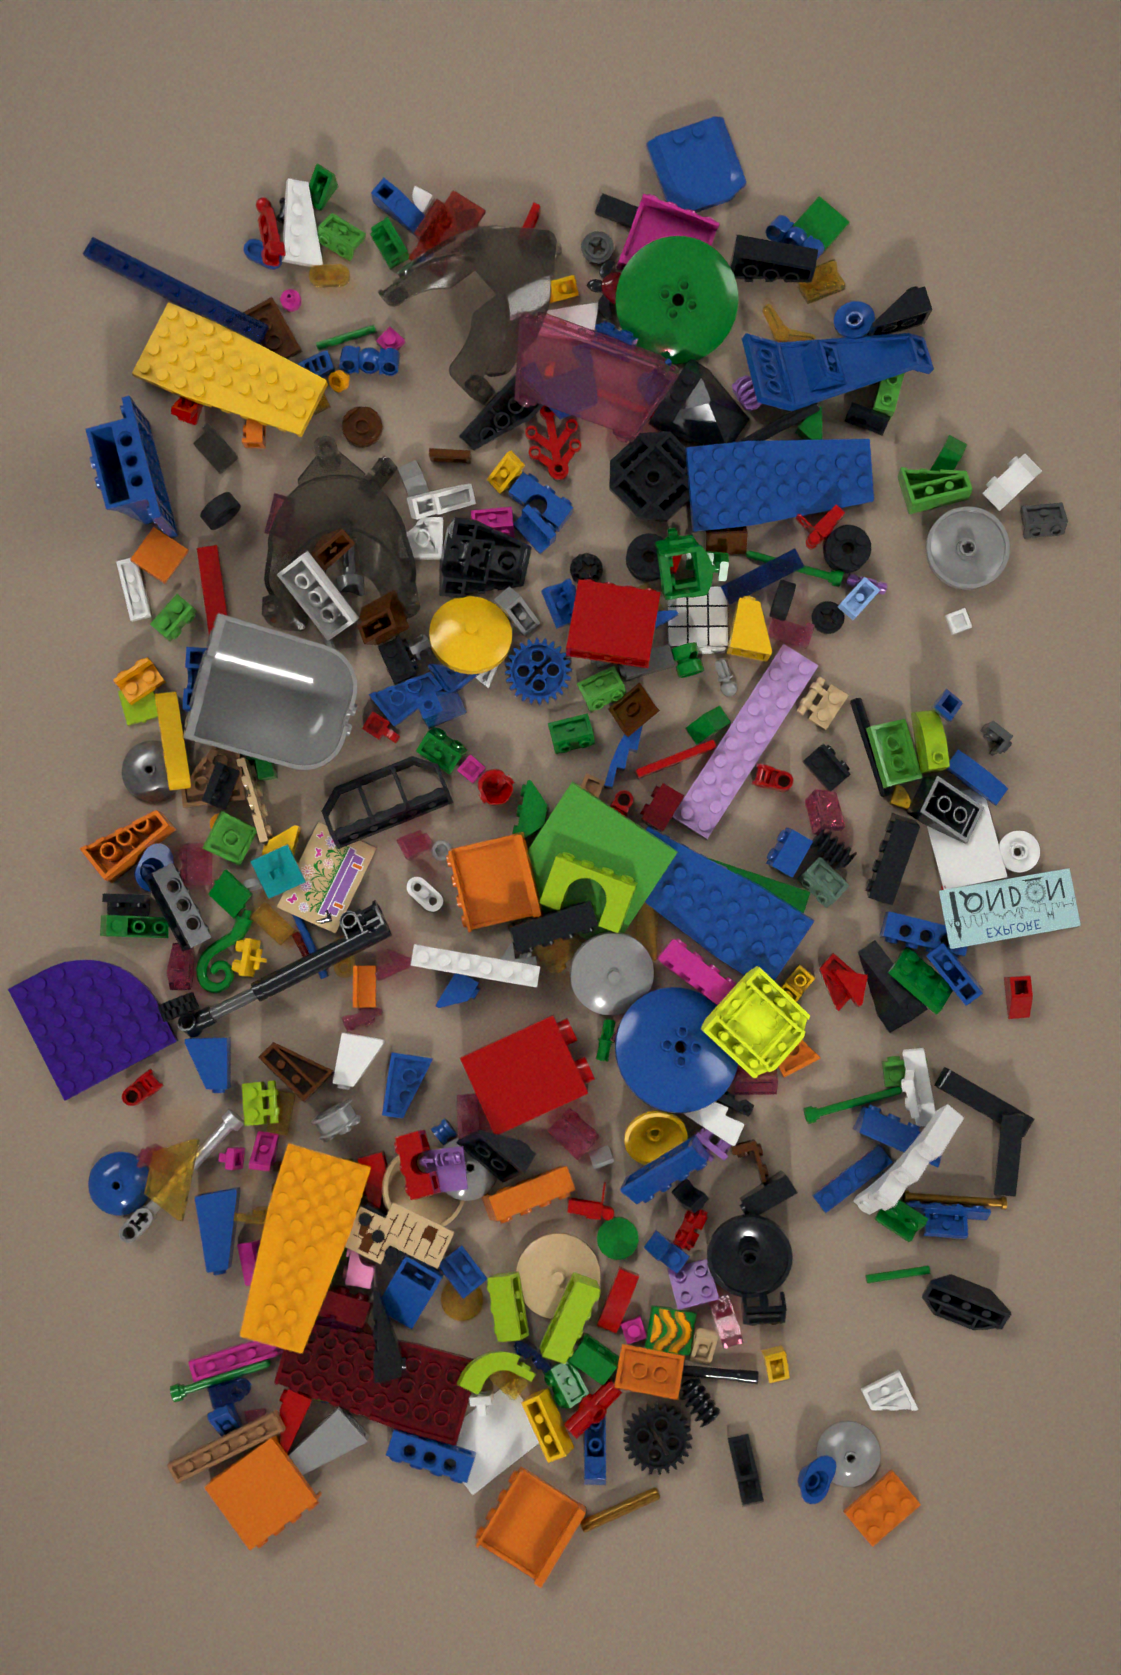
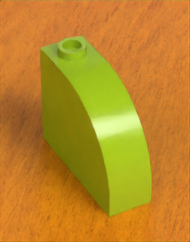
[911,710,950,774]

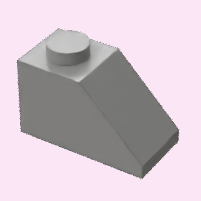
[494,587,540,636]

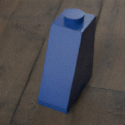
[185,1037,231,1093]

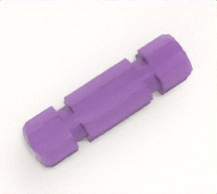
[846,574,887,595]

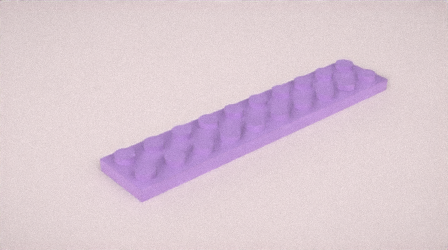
[672,644,818,840]

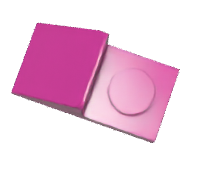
[249,1131,279,1172]

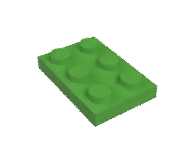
[866,719,922,788]

